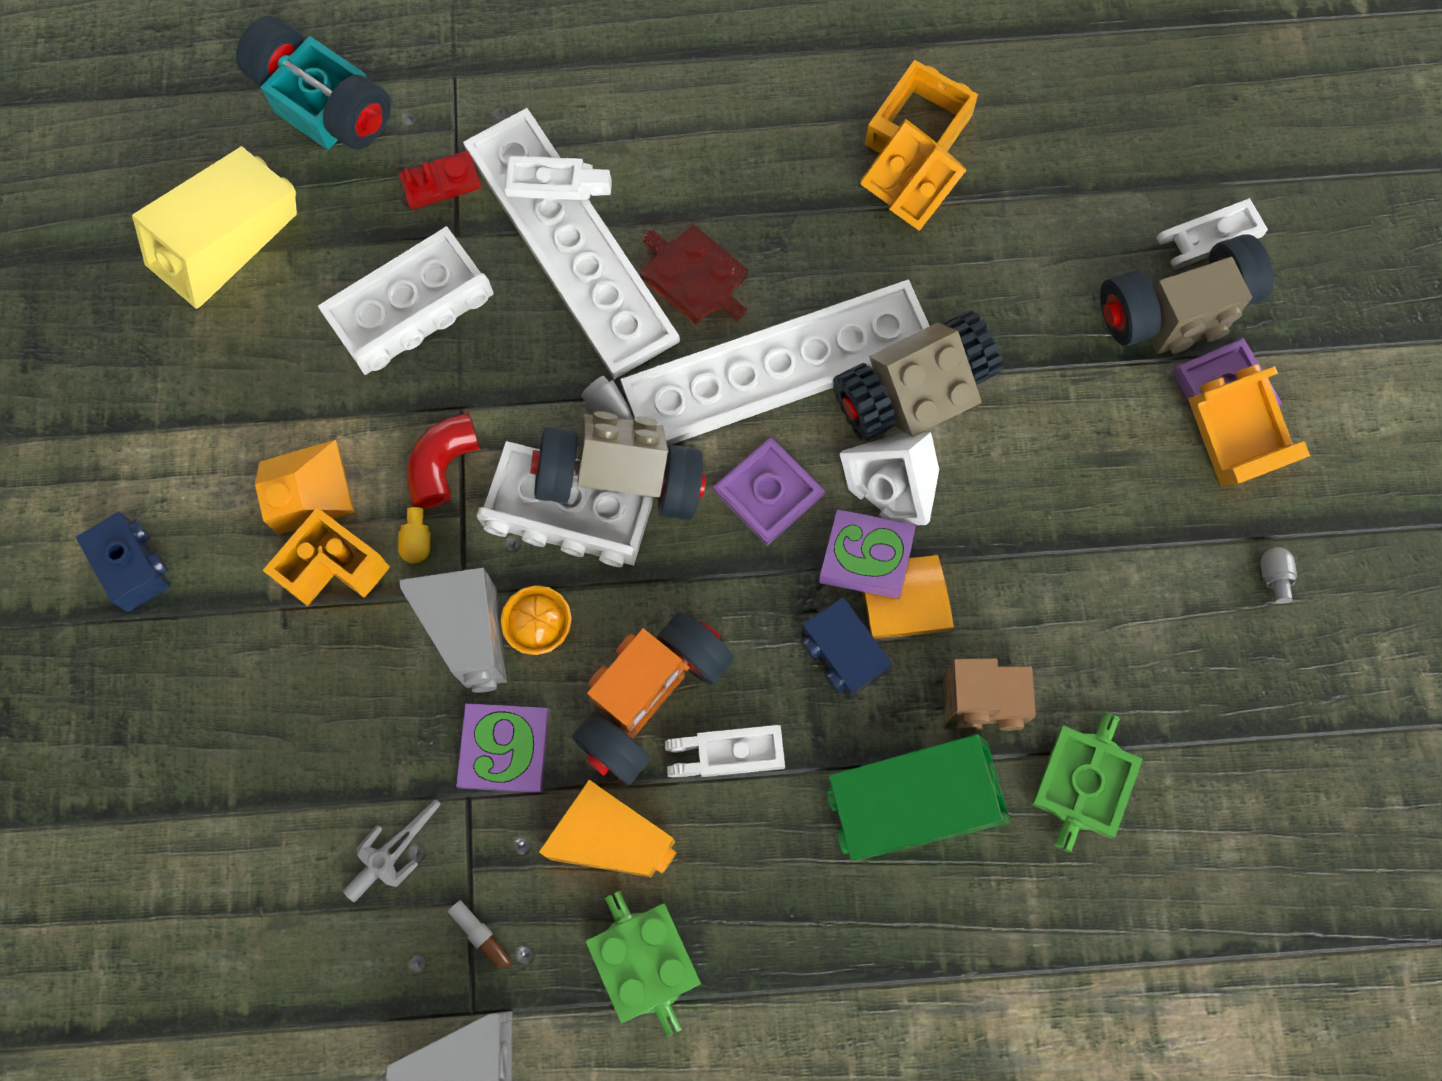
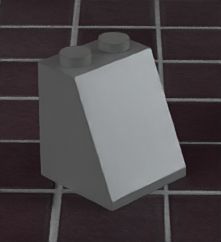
[399,568,507,693]
[380,1011,512,1081]

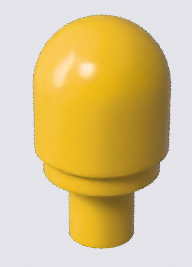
[398,507,431,564]

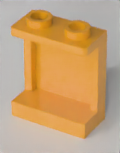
[1188,364,1310,487]

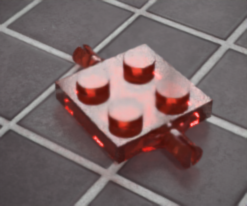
[641,224,748,324]

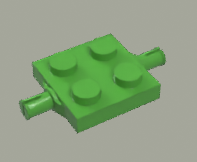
[1031,712,1143,852]
[585,891,701,1038]

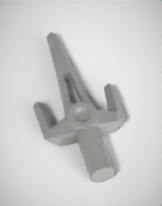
[342,800,440,903]

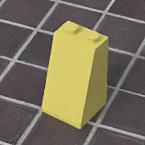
[132,146,297,309]

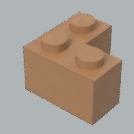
[943,658,1036,731]

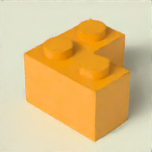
[262,508,390,606]

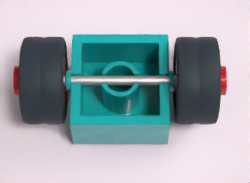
[236,16,391,150]

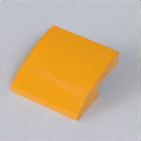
[860,119,966,231]
[862,555,954,640]

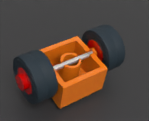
[572,612,734,785]

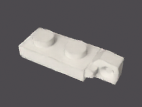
[504,156,612,200]

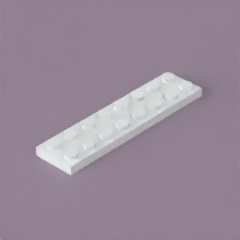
[463,108,680,380]
[620,279,929,446]

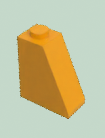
[539,780,677,878]

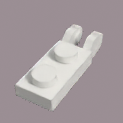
[665,725,785,777]

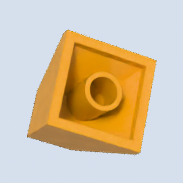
[255,440,355,535]

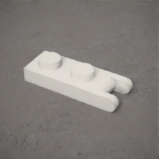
[1156,198,1268,270]

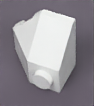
[840,432,939,525]

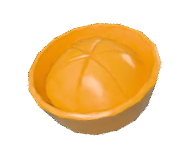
[500,585,572,655]

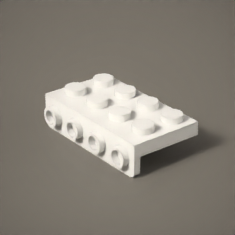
[318,226,494,375]
[476,441,655,567]

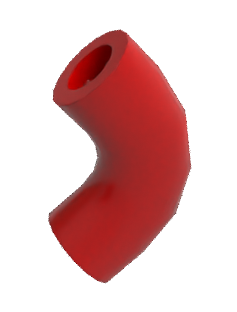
[407,412,480,509]

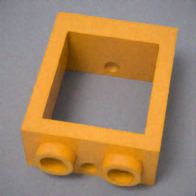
[865,60,978,153]

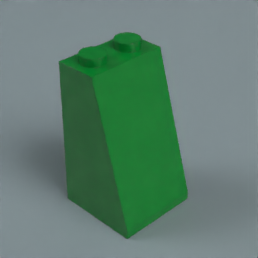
[826,734,1011,861]

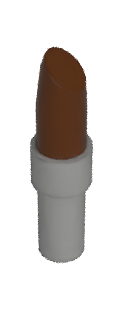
[448,900,513,968]

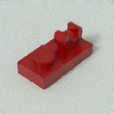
[399,151,482,210]

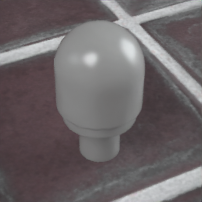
[1260,547,1297,604]

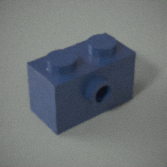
[76,511,171,612]

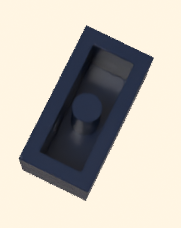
[800,597,892,699]

